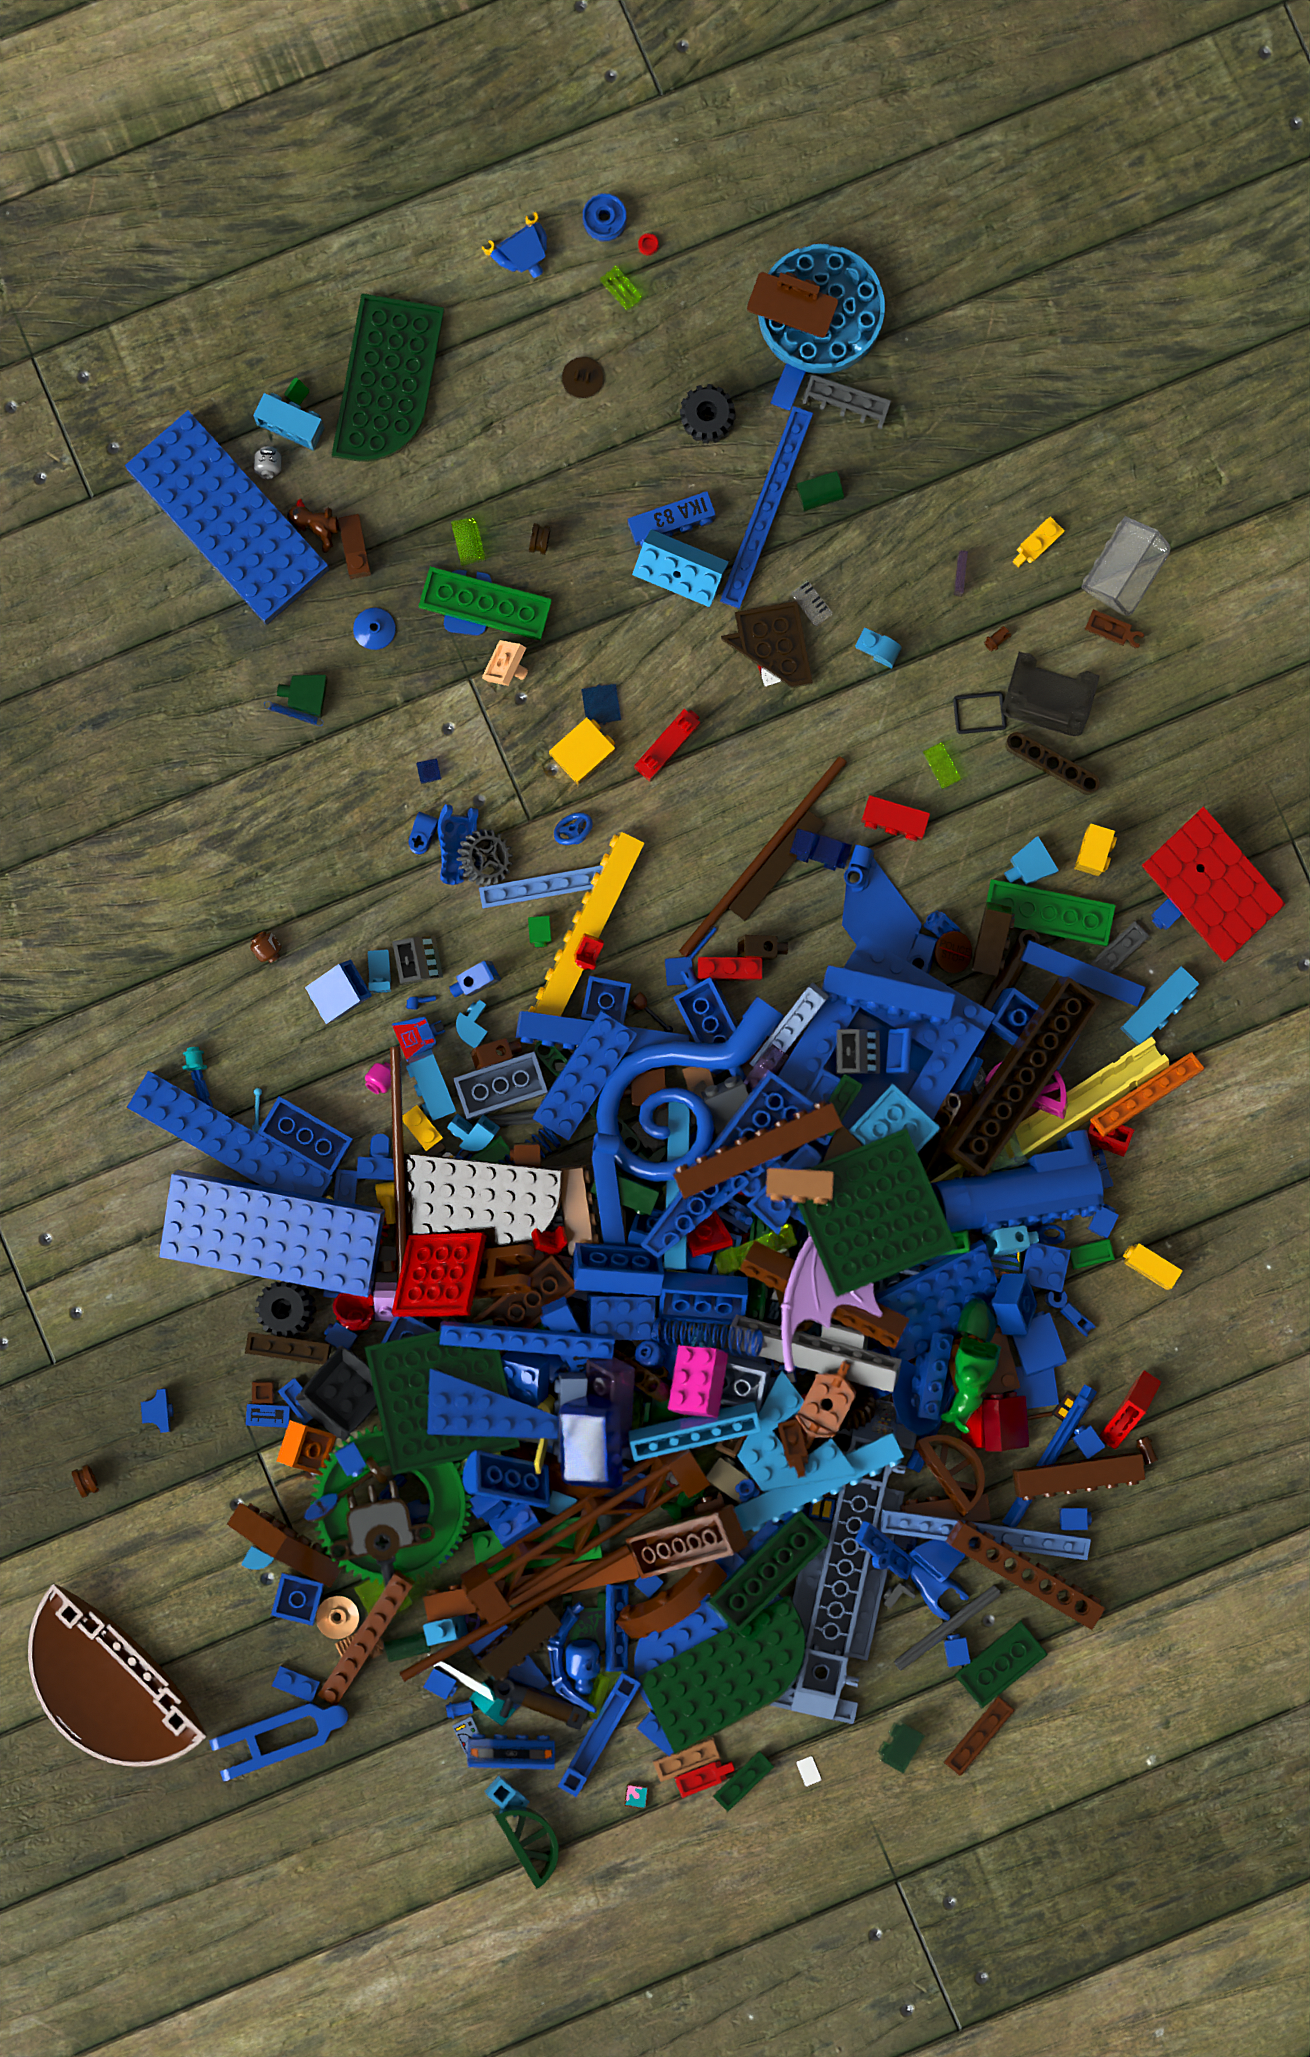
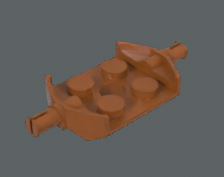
[795,1361,857,1449]

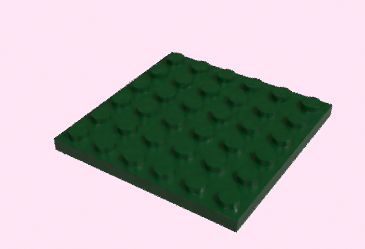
[797,1128,957,1298]
[365,1319,520,1475]

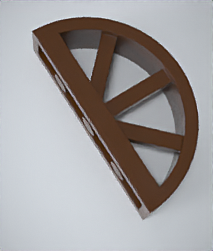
[914,1435,985,1517]

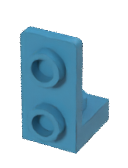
[368,950,392,994]

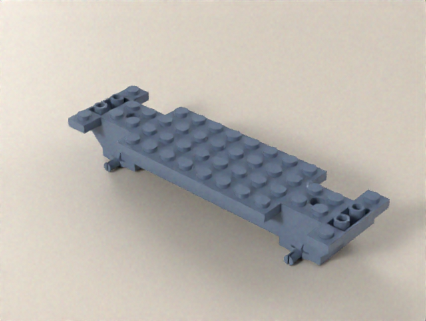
[770,1418,917,1724]

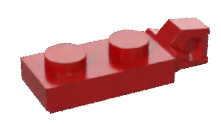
[674,1761,735,1798]

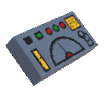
[452,1716,480,1756]

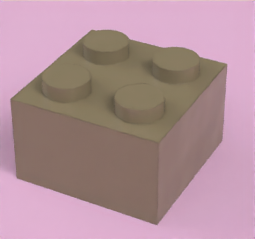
[705,1456,753,1503]

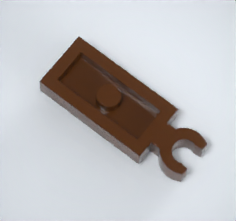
[1084,609,1144,648]

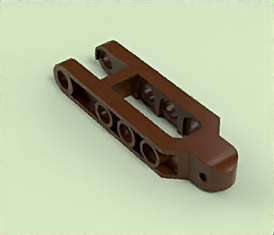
[473,1245,536,1299]

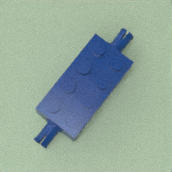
[673,967,748,1082]

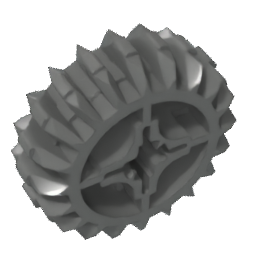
[457,829,514,886]

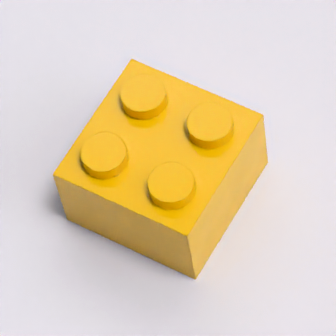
[1074,824,1117,876]

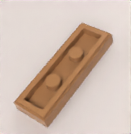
[653,1738,721,1782]

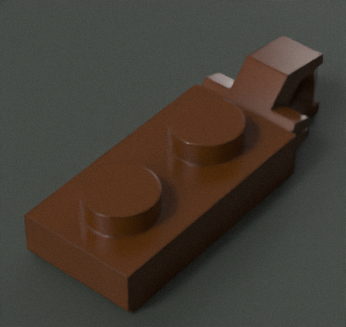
[778,1419,809,1478]

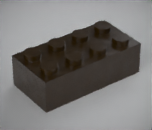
[472,1604,562,1681]

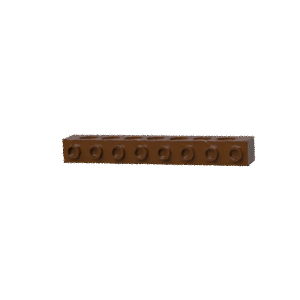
[945,1519,1106,1630]

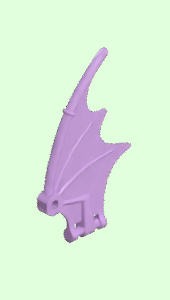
[781,1234,882,1372]

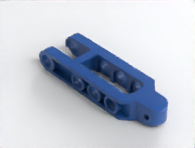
[209,1702,349,1781]

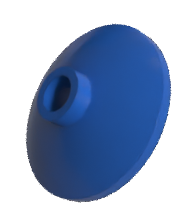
[353,608,396,650]

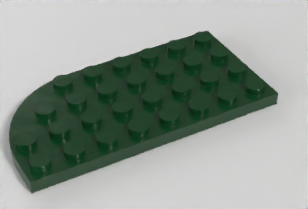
[331,293,444,462]
[638,1596,806,1755]

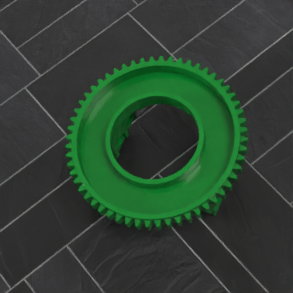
[311,1425,471,1585]

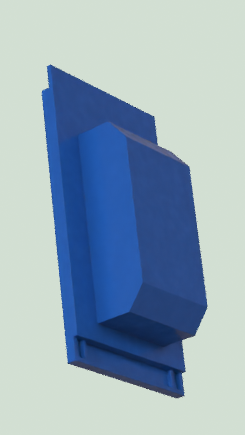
[757,935,995,1226]

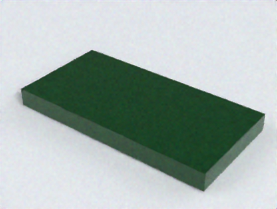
[954,1620,1048,1709]

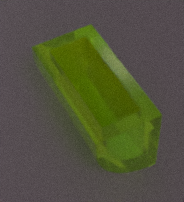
[451,518,486,566]

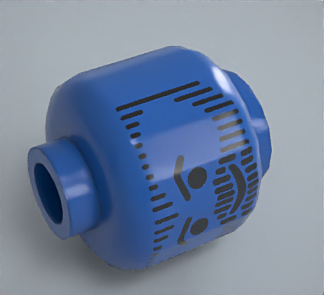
[635,1340,667,1370]

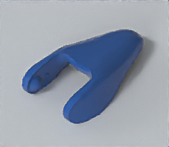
[910,1562,969,1621]

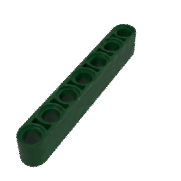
[535,1041,640,1153]

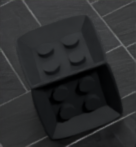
[295,1346,377,1440]

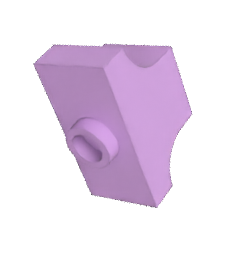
[374,1282,397,1322]

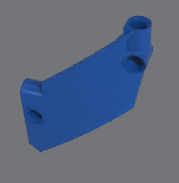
[842,845,938,974]

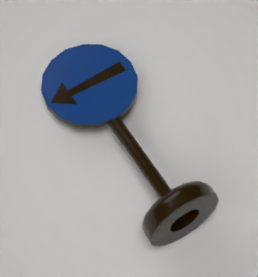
[305,1455,388,1522]

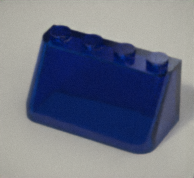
[559,1394,623,1489]

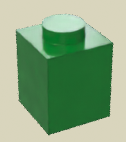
[528,916,551,948]

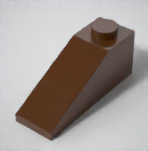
[338,514,371,579]

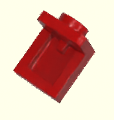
[574,933,604,970]
[531,1226,568,1255]

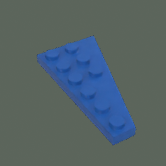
[427,1369,559,1439]

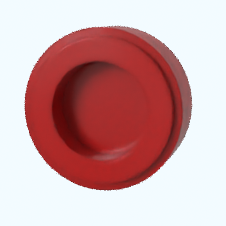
[638,233,659,256]

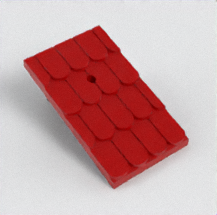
[1141,806,1285,963]

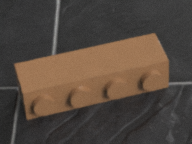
[560,1165,600,1256]

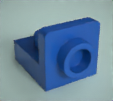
[923,910,961,939]

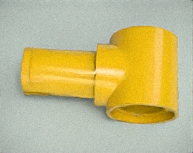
[375,1181,395,1224]

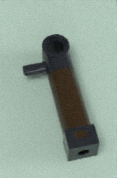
[493,1676,588,1731]

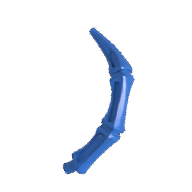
[547,1601,597,1713]

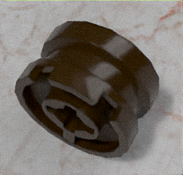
[529,523,551,555]

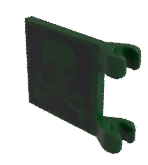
[563,1592,606,1651]

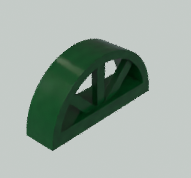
[492,1805,559,1890]

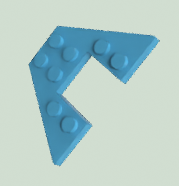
[738,1371,858,1492]

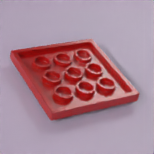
[391,1233,486,1317]

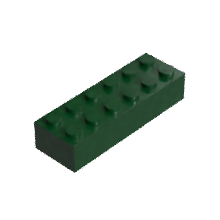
[704,1510,830,1633]

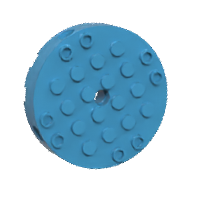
[758,244,885,374]

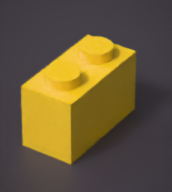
[403,1105,444,1152]

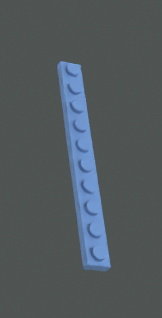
[879,1509,1091,1560]

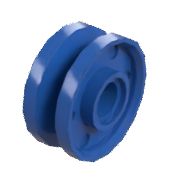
[583,194,627,241]

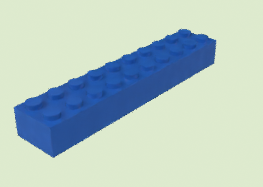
[127,1071,335,1197]

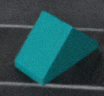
[469,1682,516,1726]

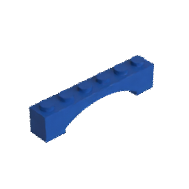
[558,1671,641,1797]

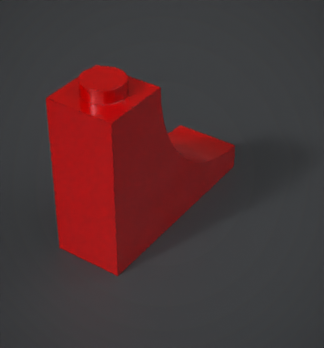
[1098,1370,1162,1450]

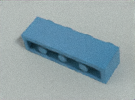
[1120,966,1199,1045]

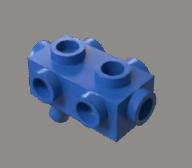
[716,1196,753,1235]

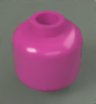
[365,1062,391,1094]

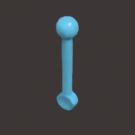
[252,1088,262,1132]

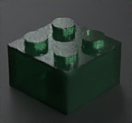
[877,1720,925,1774]

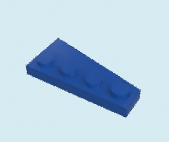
[747,1143,822,1235]

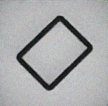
[953,692,1007,734]

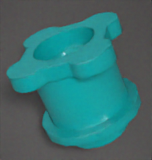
[182,1047,207,1071]

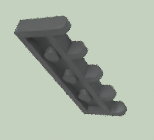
[802,375,891,429]

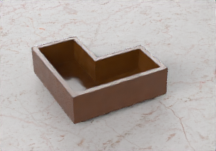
[227,1502,343,1588]

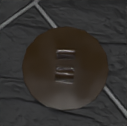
[562,357,603,398]

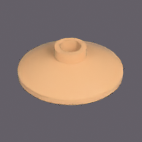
[316,1596,359,1639]

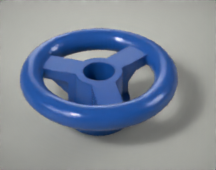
[554,812,593,845]

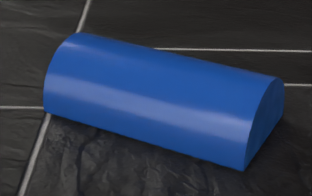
[463,1450,550,1508]

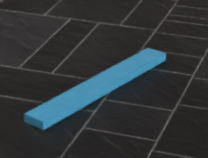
[664,1102,691,1270]

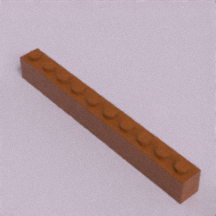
[423,1552,639,1622]

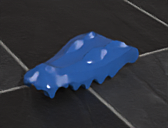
[438,804,478,885]

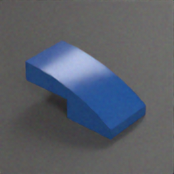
[770,363,806,411]

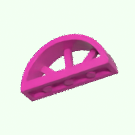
[985,1062,1068,1119]

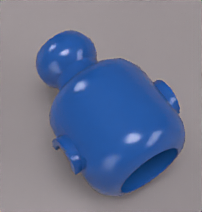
[565,1640,602,1695]

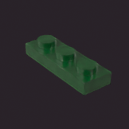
[713,1751,774,1812]

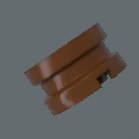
[71,1464,99,1498]

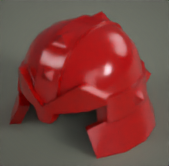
[333,1292,375,1331]

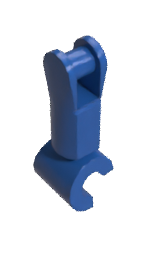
[1045,1291,1096,1337]

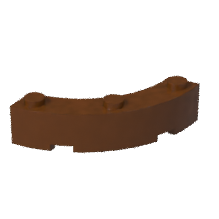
[615,1560,728,1638]

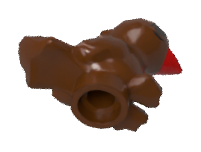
[288,499,339,553]

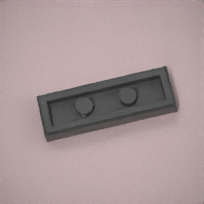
[1089,921,1149,973]

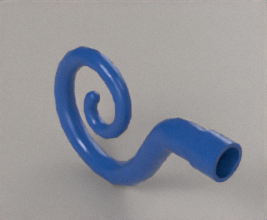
[596,996,785,1182]

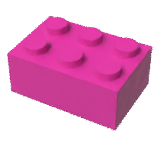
[668,1345,728,1418]

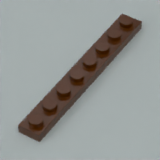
[318,1570,415,1706]

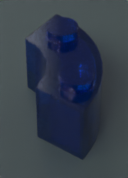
[790,828,852,871]

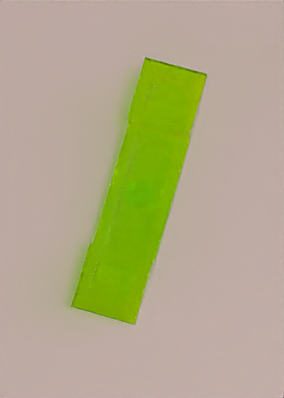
[713,1223,798,1275]

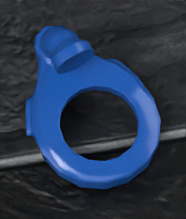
[1027,1221,1065,1244]

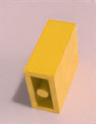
[549,717,615,785]
[1123,1243,1182,1290]

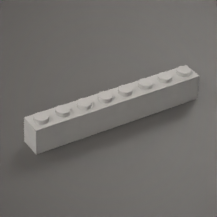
[727,1315,901,1392]

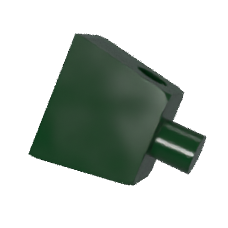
[277,675,328,718]

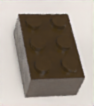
[972,902,1015,976]

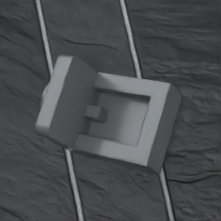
[882,1582,916,1609]

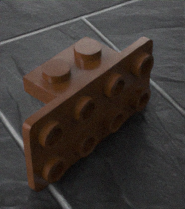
[747,272,838,338]

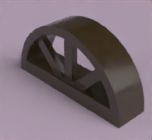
[245,1332,331,1365]

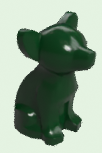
[661,1490,707,1521]

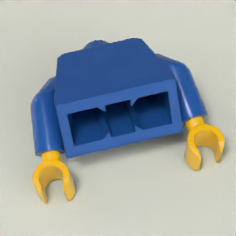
[482,212,547,278]

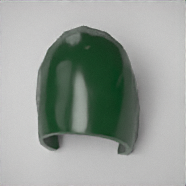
[957,1298,997,1342]

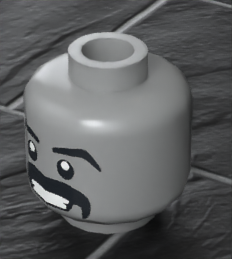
[254,446,282,480]

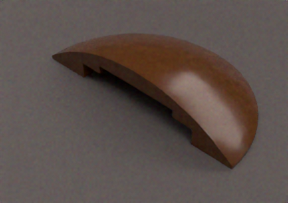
[28,1583,207,1767]

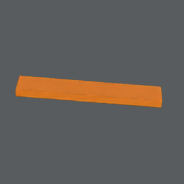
[1090,1052,1204,1137]

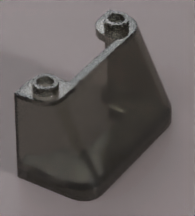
[1001,651,1100,736]

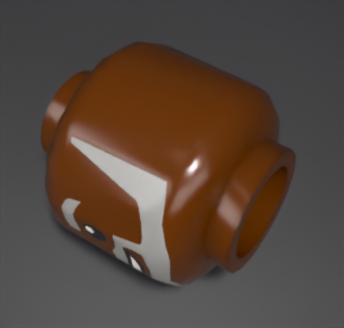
[250,931,282,963]

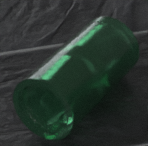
[384,1631,431,1663]

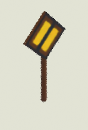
[1027,1391,1089,1422]

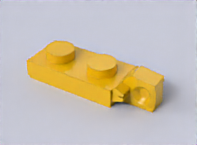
[1013,517,1065,568]

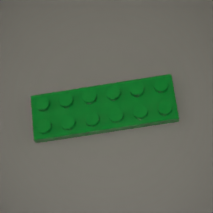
[419,567,552,641]
[984,879,1116,947]
[472,1517,604,1574]

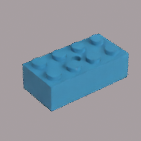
[632,529,728,607]

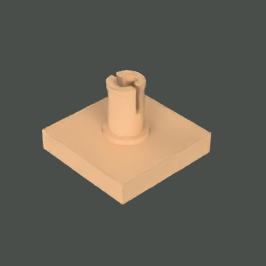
[482,640,528,686]

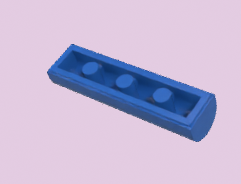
[605,1584,628,1672]

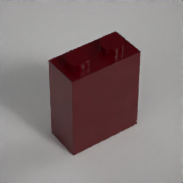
[982,1392,1029,1451]

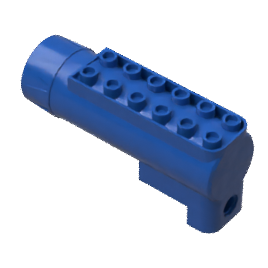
[931,1130,1105,1234]

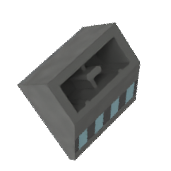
[392,936,443,985]
[836,1029,880,1074]

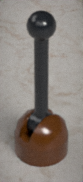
[629,992,673,1033]

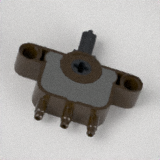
[330,1480,435,1588]

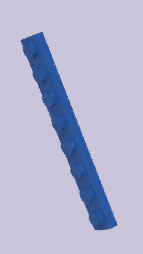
[440,1321,615,1359]

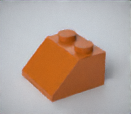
[276,1420,336,1475]

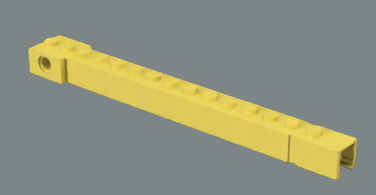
[930,1037,1169,1184]

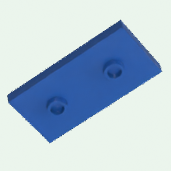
[468,1622,550,1709]

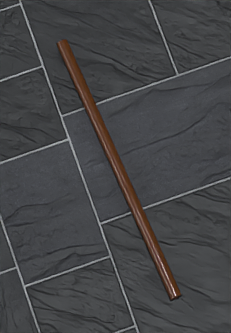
[679,756,847,958]
[390,1046,407,1285]
[399,1544,631,1682]

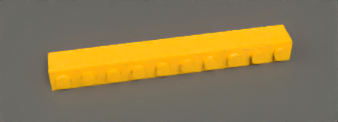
[528,832,644,1016]

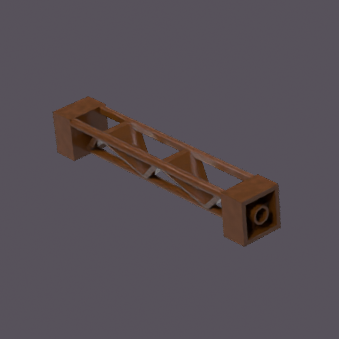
[460,1449,710,1625]

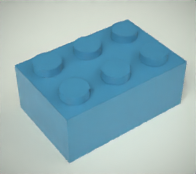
[253,393,325,451]

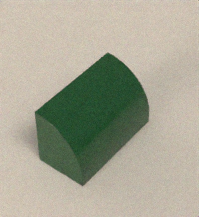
[796,471,844,511]

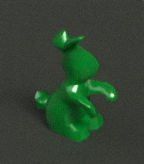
[941,1337,1001,1433]

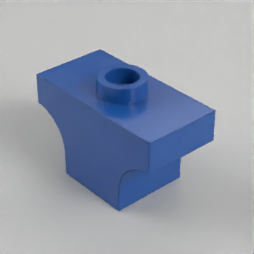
[141,1389,174,1433]

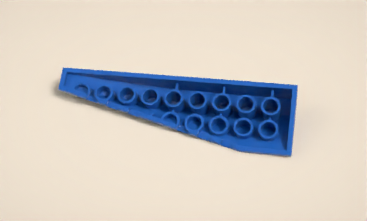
[641,1070,814,1258]

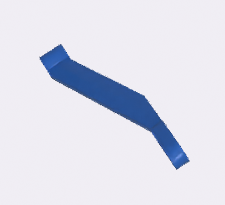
[592,1132,626,1294]

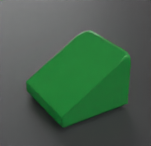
[284,378,309,406]

